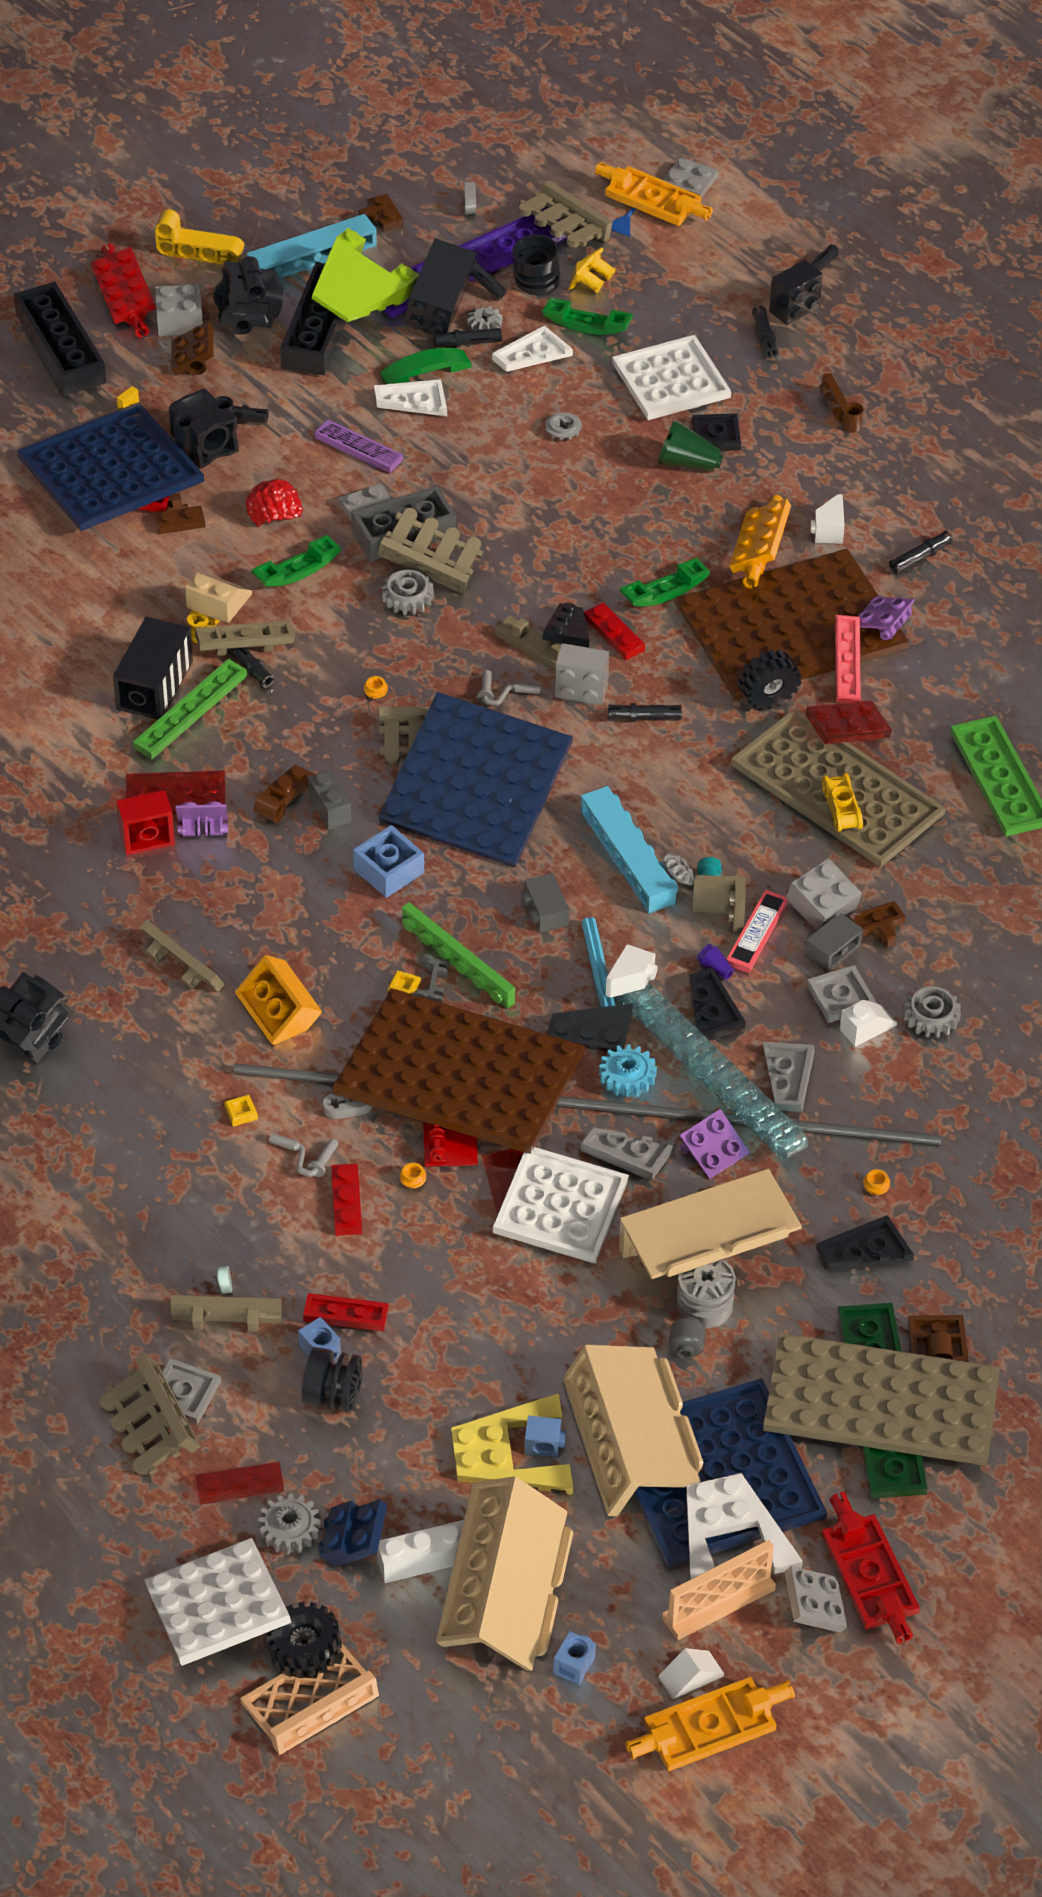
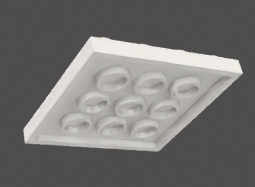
[612,335,731,420]
[493,1147,629,1264]
[144,1538,291,1666]

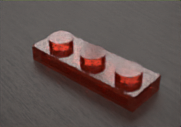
[195,1462,284,1505]

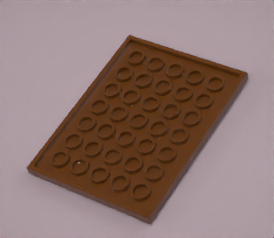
[676,548,909,700]
[333,988,585,1154]

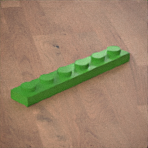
[133,659,247,759]
[402,902,515,1009]

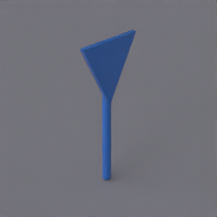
[611,207,636,237]

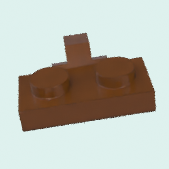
[359,194,404,231]
[155,493,206,534]
[849,901,906,949]

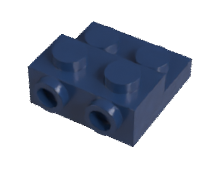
[318,1499,387,1567]

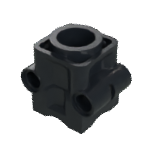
[212,256,284,335]
[169,389,239,469]
[0,972,74,1064]

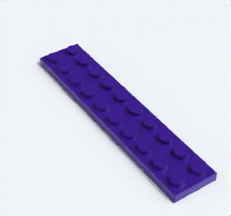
[384,207,567,318]

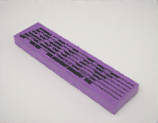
[315,420,403,473]

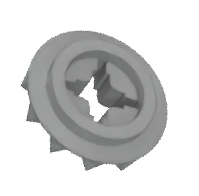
[467,306,503,330]
[545,412,582,441]
[663,852,696,885]

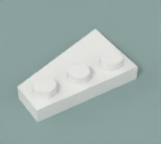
[492,325,573,372]
[374,379,447,416]

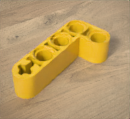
[155,209,244,265]

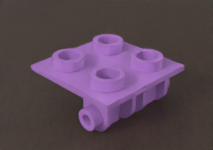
[858,596,915,640]
[176,802,228,837]
[679,1109,750,1179]

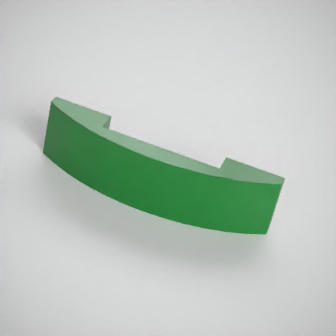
[542,298,633,335]
[380,348,472,384]
[251,535,341,587]
[620,558,710,607]

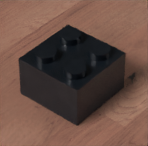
[769,260,823,325]

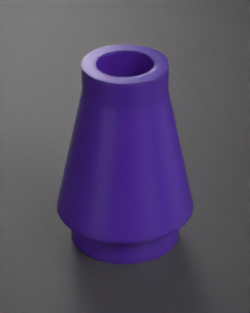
[697,944,735,981]

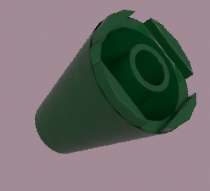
[658,420,724,472]

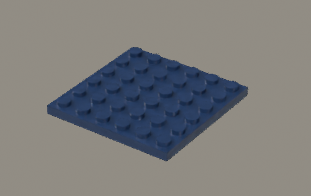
[17,402,204,531]
[378,692,573,868]
[634,1378,827,1568]

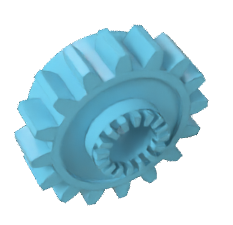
[599,1044,657,1097]

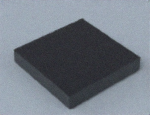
[692,413,741,451]

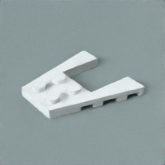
[686,1473,803,1580]

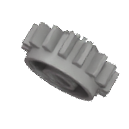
[382,570,434,615]
[904,986,961,1038]
[258,1493,321,1554]

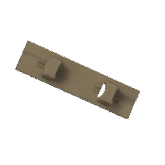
[494,616,562,670]
[195,620,294,656]
[140,919,224,992]
[170,1295,282,1332]

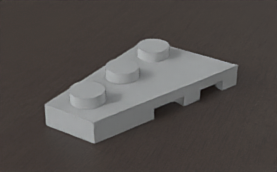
[763,1042,815,1112]
[581,1127,676,1181]

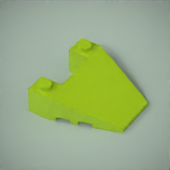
[312,228,419,322]

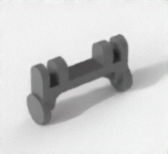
[413,954,449,1003]

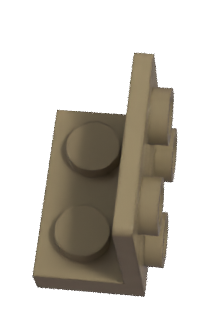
[693,875,746,933]

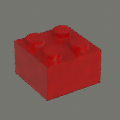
[116,790,175,855]

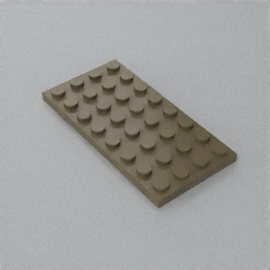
[731,708,945,868]
[763,1333,1000,1466]

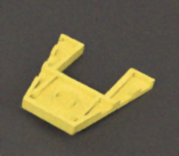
[451,1394,573,1494]

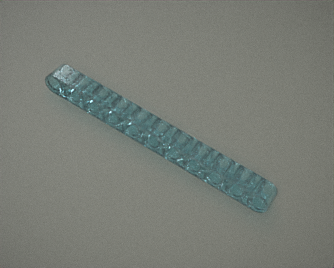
[616,982,808,1160]

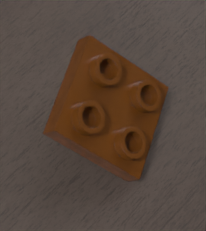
[171,321,214,376]
[908,1315,969,1362]

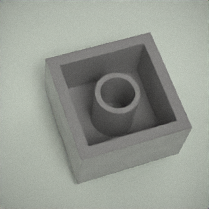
[155,284,202,336]
[555,644,609,705]
[786,858,862,931]

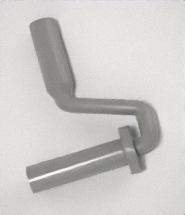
[477,670,541,706]
[269,1133,339,1177]

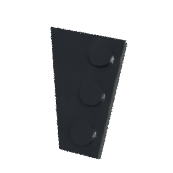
[542,602,590,648]
[689,967,746,1044]
[547,1003,634,1052]
[816,1215,914,1269]

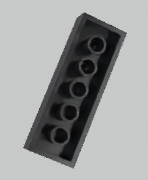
[280,262,346,376]
[14,281,106,396]

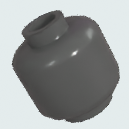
[669,1316,706,1359]

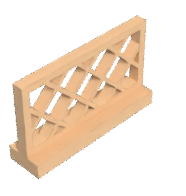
[662,1540,776,1641]
[240,1644,379,1755]

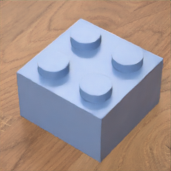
[353,825,424,898]

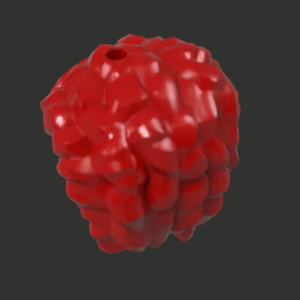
[245,478,303,527]

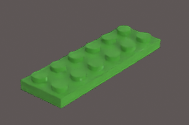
[950,716,1042,837]

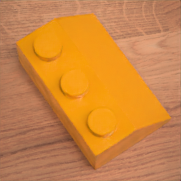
[235,955,322,1045]

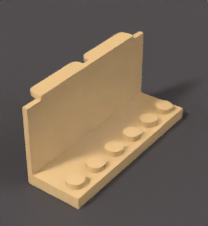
[619,1169,802,1279]
[562,1345,703,1516]
[436,1476,573,1671]

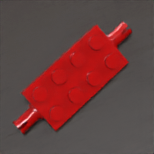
[90,243,157,338]
[821,1492,920,1644]

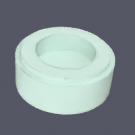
[217,1266,232,1294]

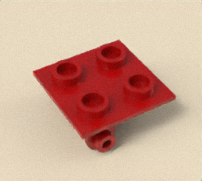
[423,1123,478,1167]

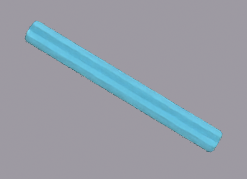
[582,917,615,1007]

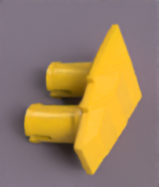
[568,247,616,293]

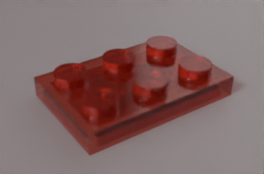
[805,700,892,744]

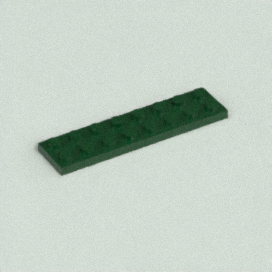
[837,1303,928,1499]

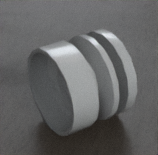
[676,1259,736,1329]

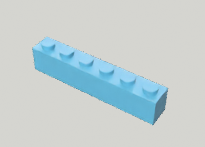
[247,214,377,279]
[581,786,678,914]

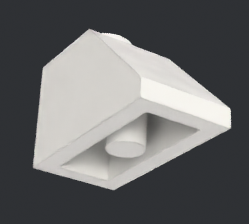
[810,494,845,544]
[606,944,658,998]
[840,1000,897,1047]

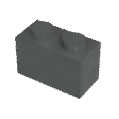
[308,769,351,830]
[521,873,569,933]
[805,913,863,973]

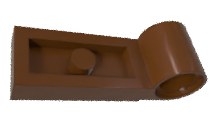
[819,373,864,433]
[253,765,315,823]

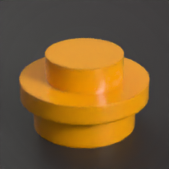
[364,676,388,699]
[400,1162,426,1188]
[863,1169,890,1195]

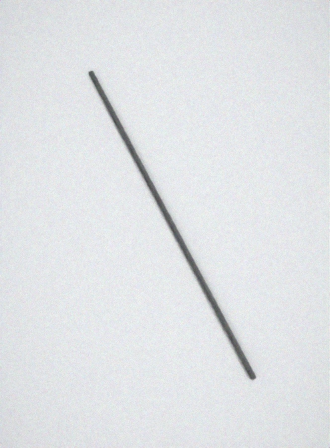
[234,1063,941,1145]

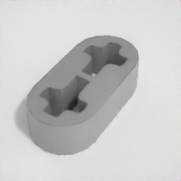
[464,181,476,215]
[323,1093,372,1120]

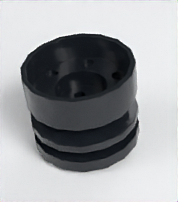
[512,234,560,294]
[301,1347,363,1413]

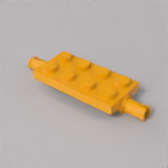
[595,162,713,226]
[729,495,791,588]
[625,1677,795,1772]

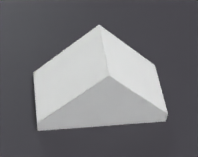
[658,1648,724,1701]

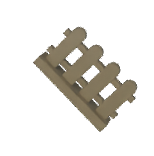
[518,180,613,248]
[378,508,483,594]
[379,707,430,765]
[100,1353,201,1475]

